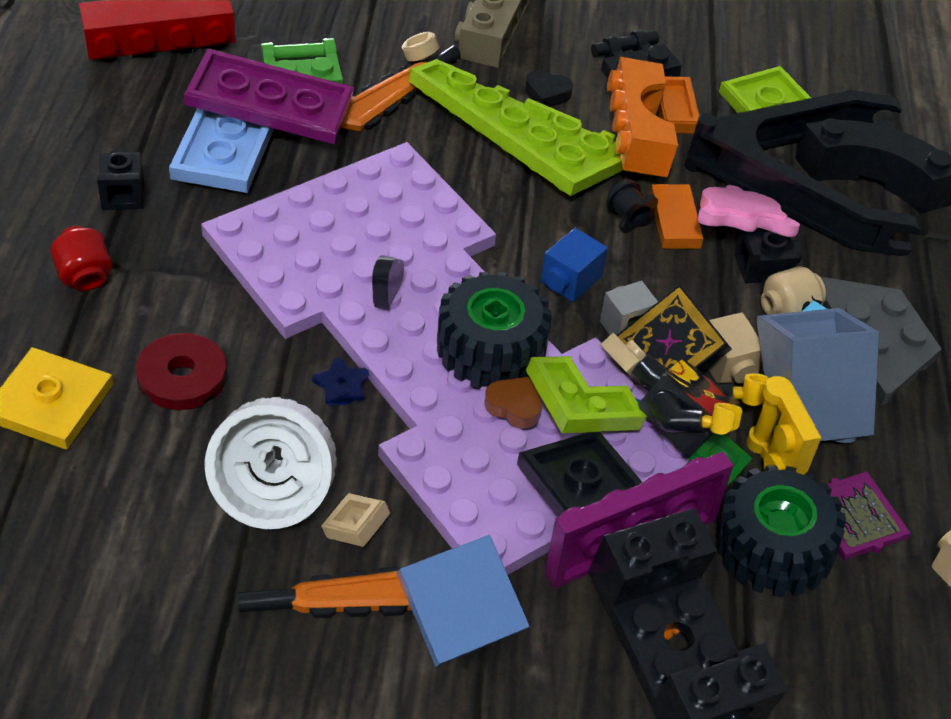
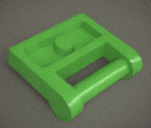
[261,38,343,84]

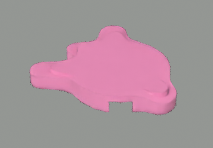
[698,185,800,237]

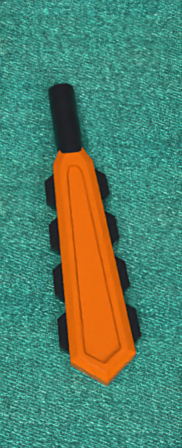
[341,46,461,131]
[238,566,412,618]

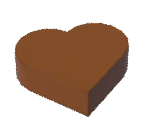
[484,377,542,429]

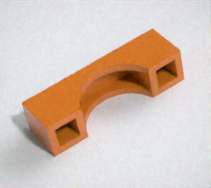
[607,57,678,177]

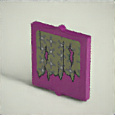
[827,471,911,561]

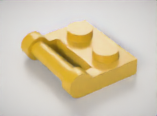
[746,376,821,475]

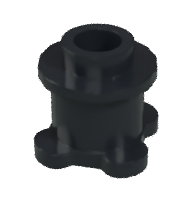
[606,180,658,233]

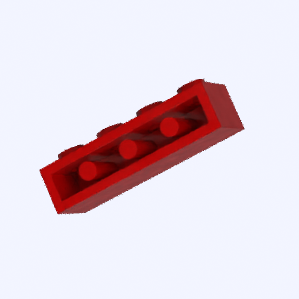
[79,0,236,60]

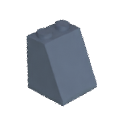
[757,308,879,443]

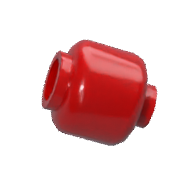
[50,226,113,291]

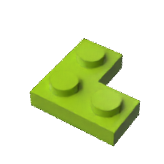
[526,356,647,433]

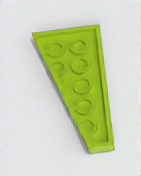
[408,59,623,196]

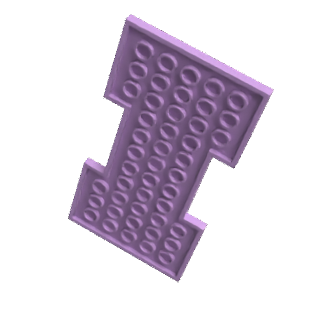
[201,142,697,575]

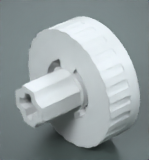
[205,397,337,529]

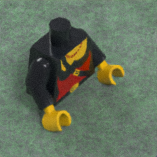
[631,353,769,458]

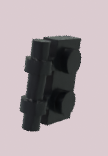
[591,29,682,78]

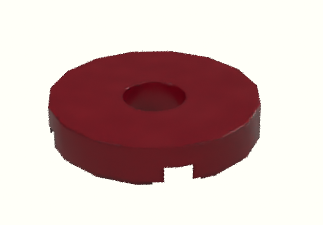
[136,333,227,410]

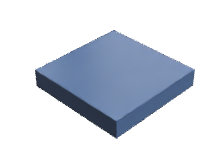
[397,534,530,667]

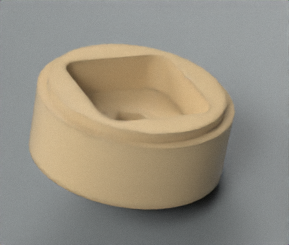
[401,32,439,61]

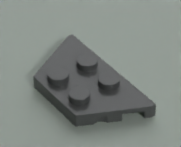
[821,277,942,405]

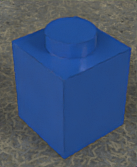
[541,228,608,302]

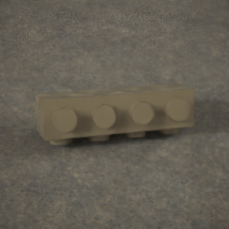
[454,0,531,68]

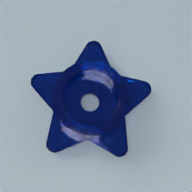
[311,358,369,405]

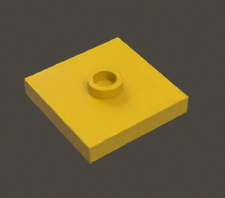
[0,347,114,450]

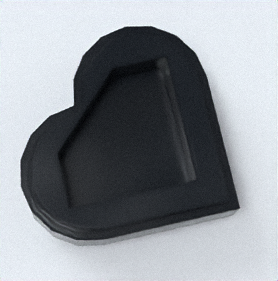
[525,70,573,107]
[372,255,404,310]

